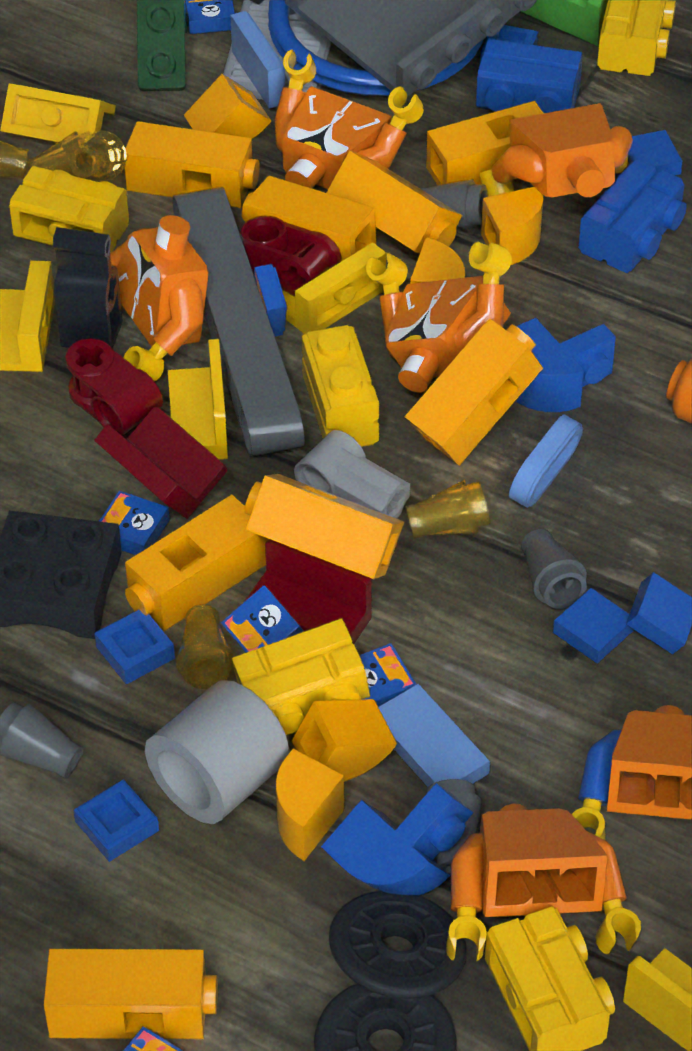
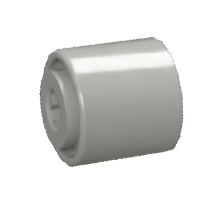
[144,680,290,824]

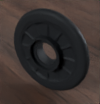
[329,891,466,999]
[314,984,457,1051]

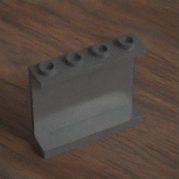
[285,0,537,97]

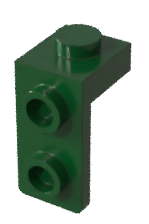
[137,0,187,91]

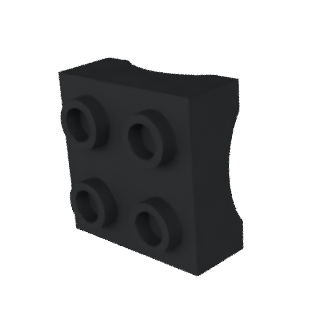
[0,510,122,639]

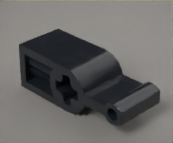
[53,227,123,349]

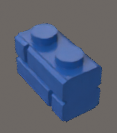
[476,39,583,113]
[578,159,687,273]

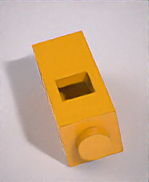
[426,101,543,185]
[123,121,260,208]
[326,150,463,253]
[242,175,377,262]
[405,318,543,466]
[245,474,404,579]
[125,495,268,631]
[44,949,218,1039]

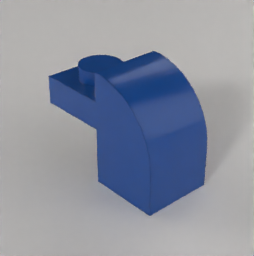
[516,318,616,412]
[321,783,474,895]

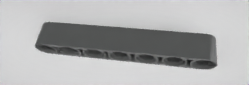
[173,187,305,457]

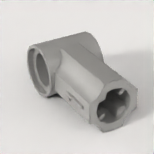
[294,430,410,519]

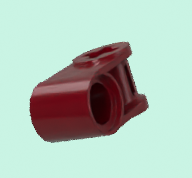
[241,216,341,296]
[66,338,163,435]

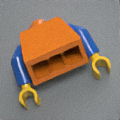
[572,705,692,840]

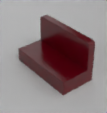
[94,407,228,519]
[244,539,372,645]

